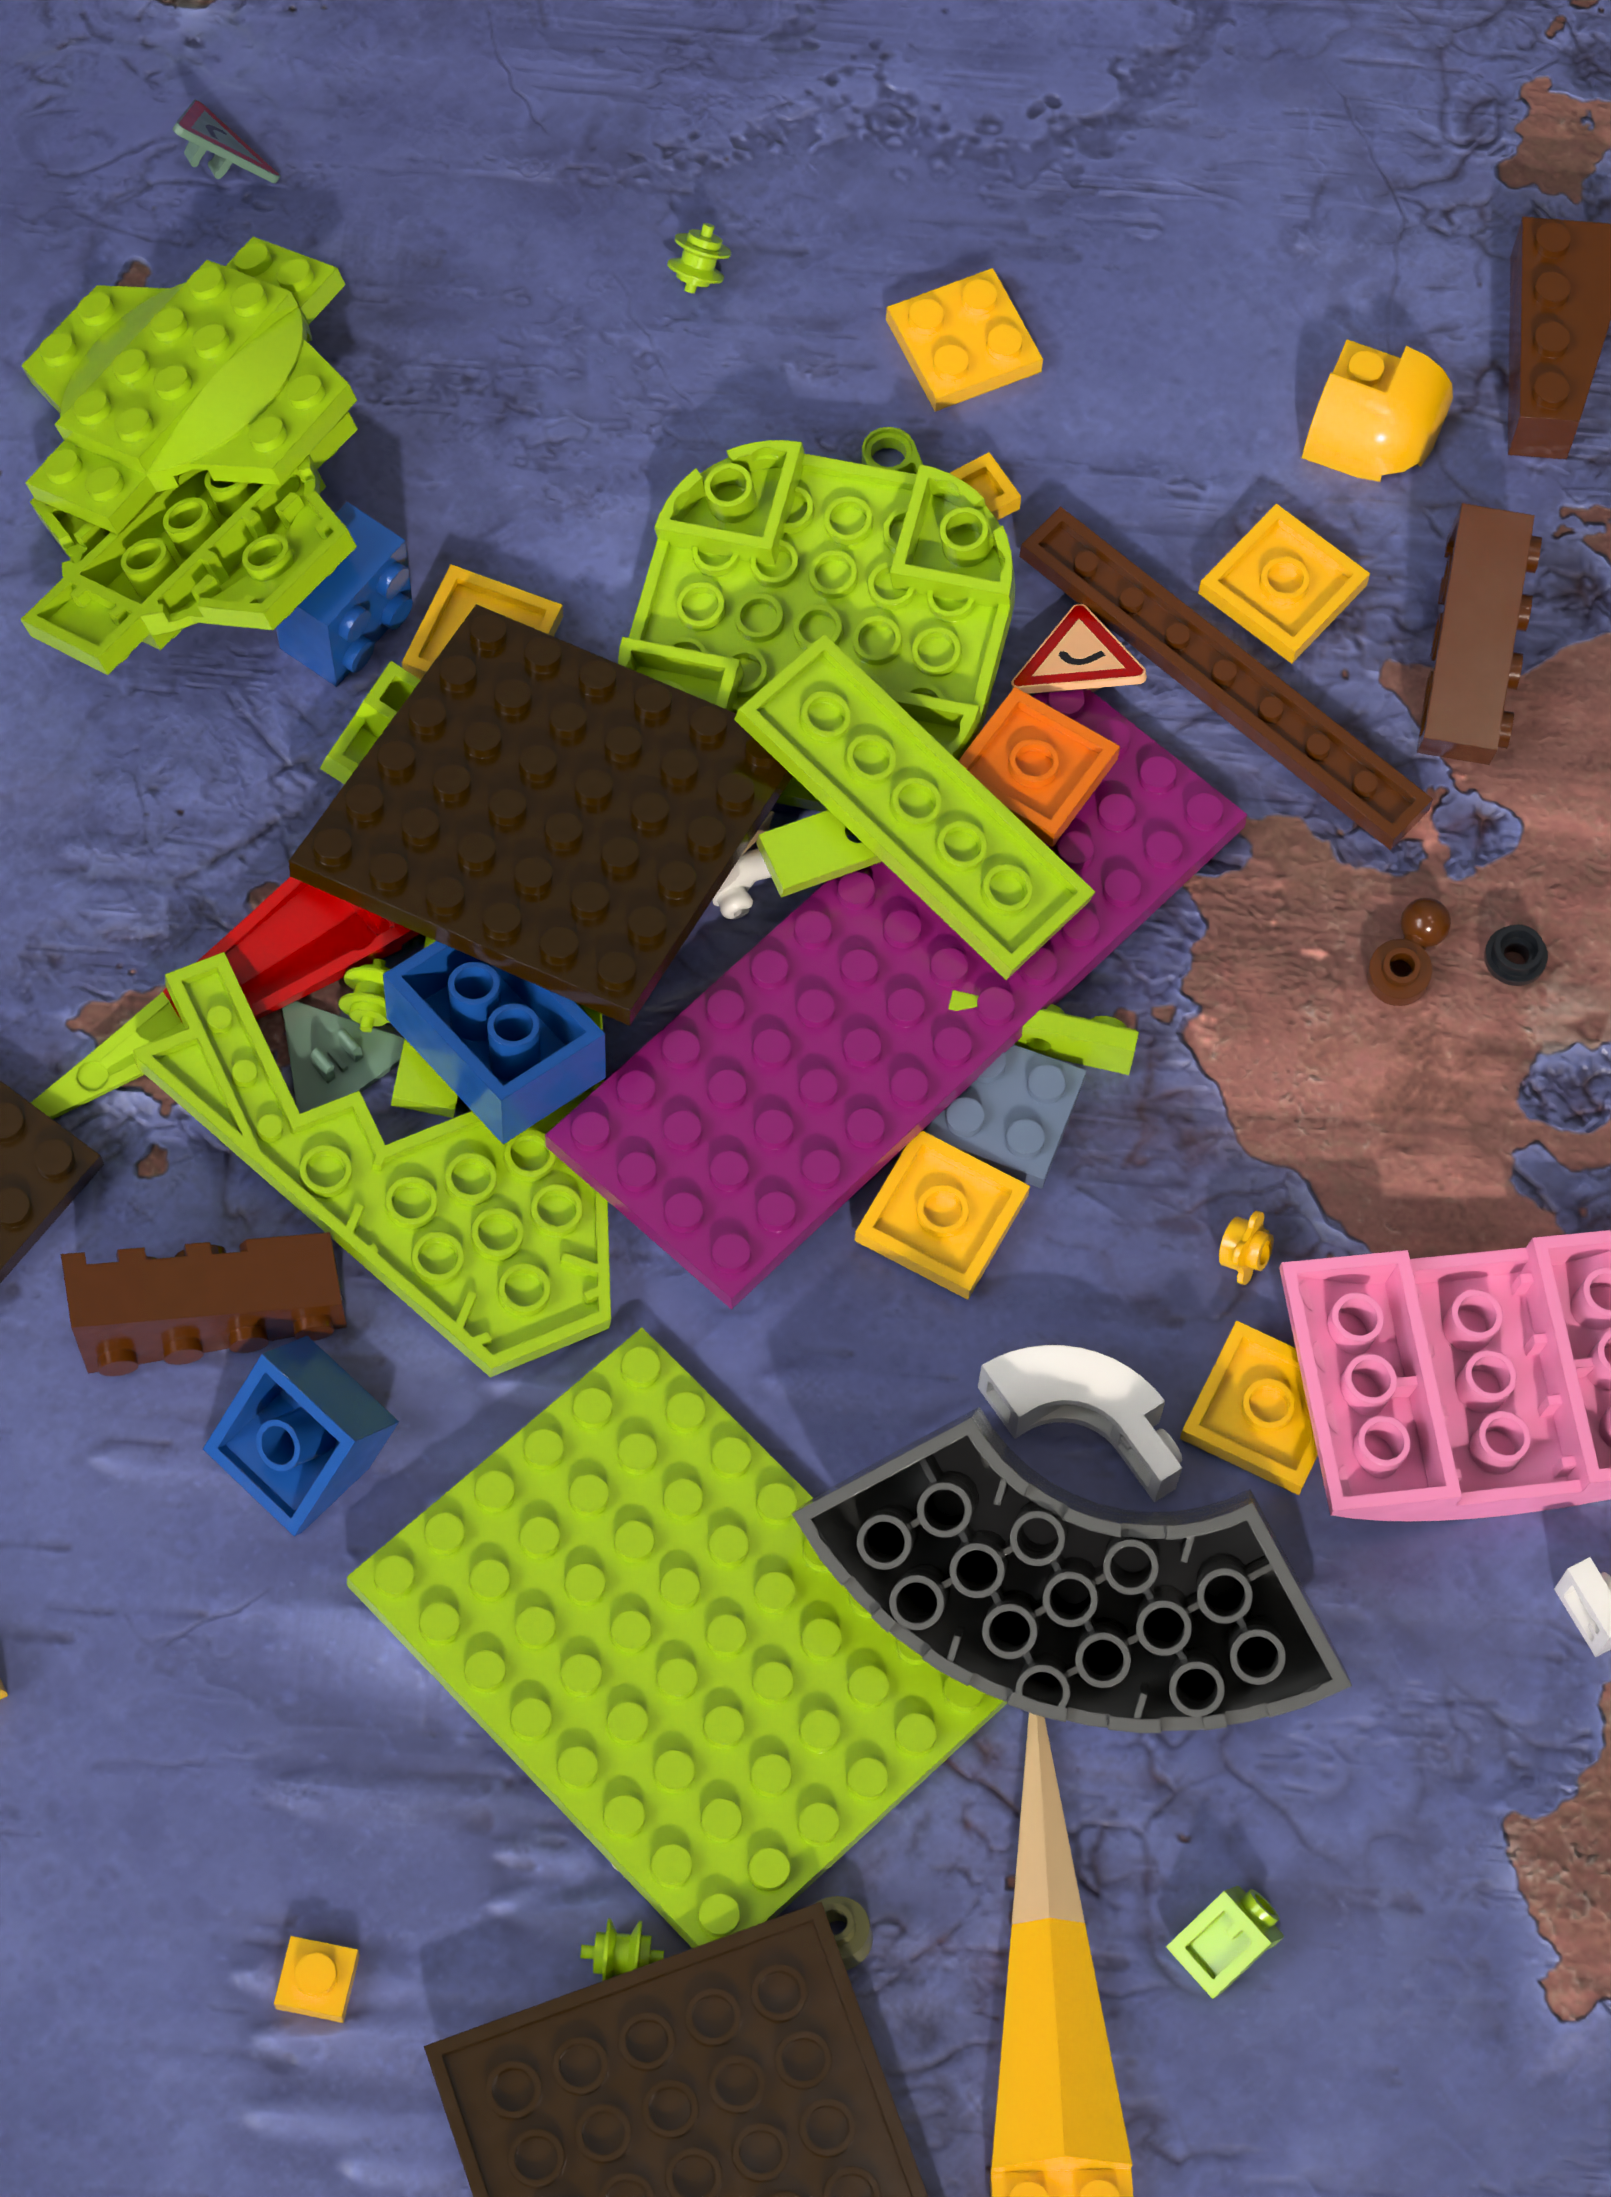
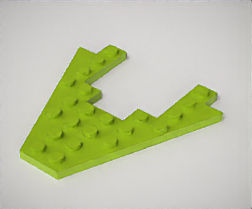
[133,952,611,1378]

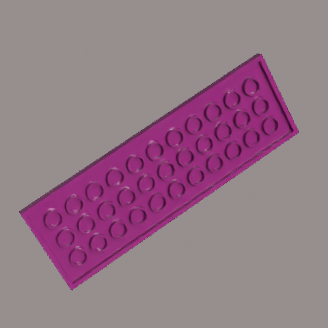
[545,689,1248,1310]

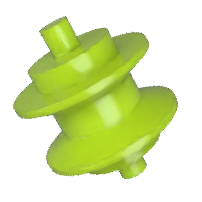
[667,223,731,293]
[338,958,390,1032]
[580,1918,664,1981]

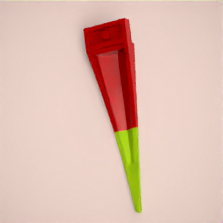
[31,877,420,1119]

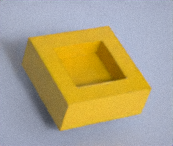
[950,452,1021,521]
[274,1936,360,2023]

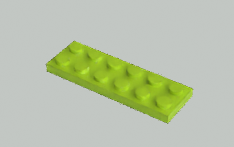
[734,634,1095,980]

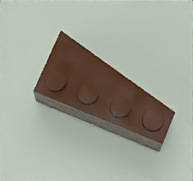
[1508,217,1611,460]
[1417,503,1542,765]
[61,1232,347,1376]

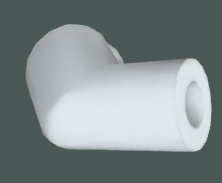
[712,849,771,920]

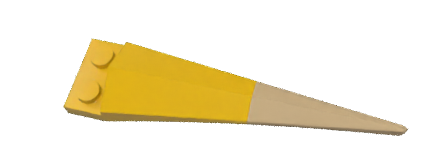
[989,1713,1133,2197]

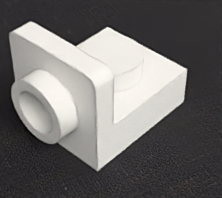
[1554,1557,1611,1657]

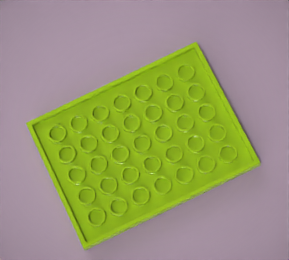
[347,1327,1007,1948]

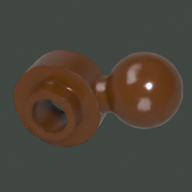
[1367,898,1451,1006]

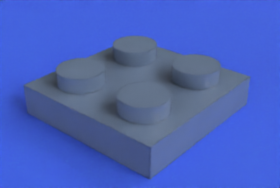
[926,1045,1087,1189]

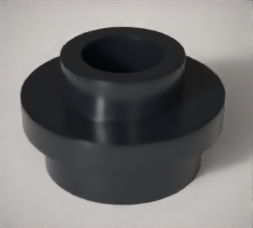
[1484,924,1548,986]

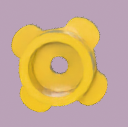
[1219,1210,1274,1285]

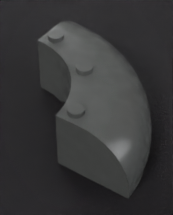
[792,1407,1352,1733]

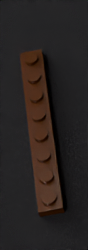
[1019,506,1433,850]

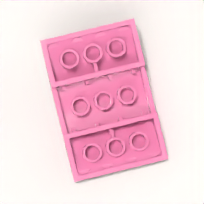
[1279,1230,1611,1522]

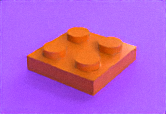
[958,687,1120,847]

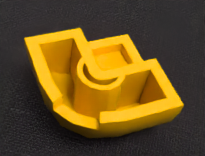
[1302,339,1453,482]

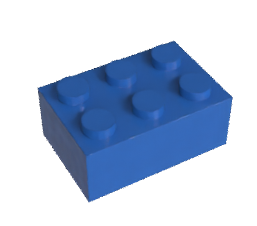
[383,941,606,1144]

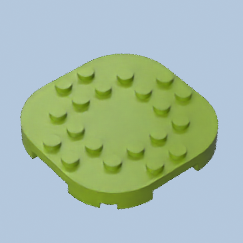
[618,440,1016,812]

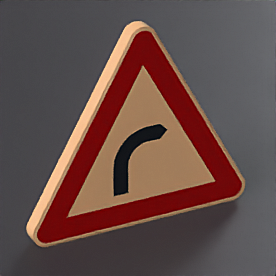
[1011,604,1147,694]

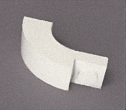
[978,1345,1182,1502]

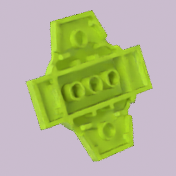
[21,237,357,535]
[20,411,358,675]

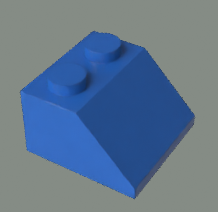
[203,1335,399,1536]

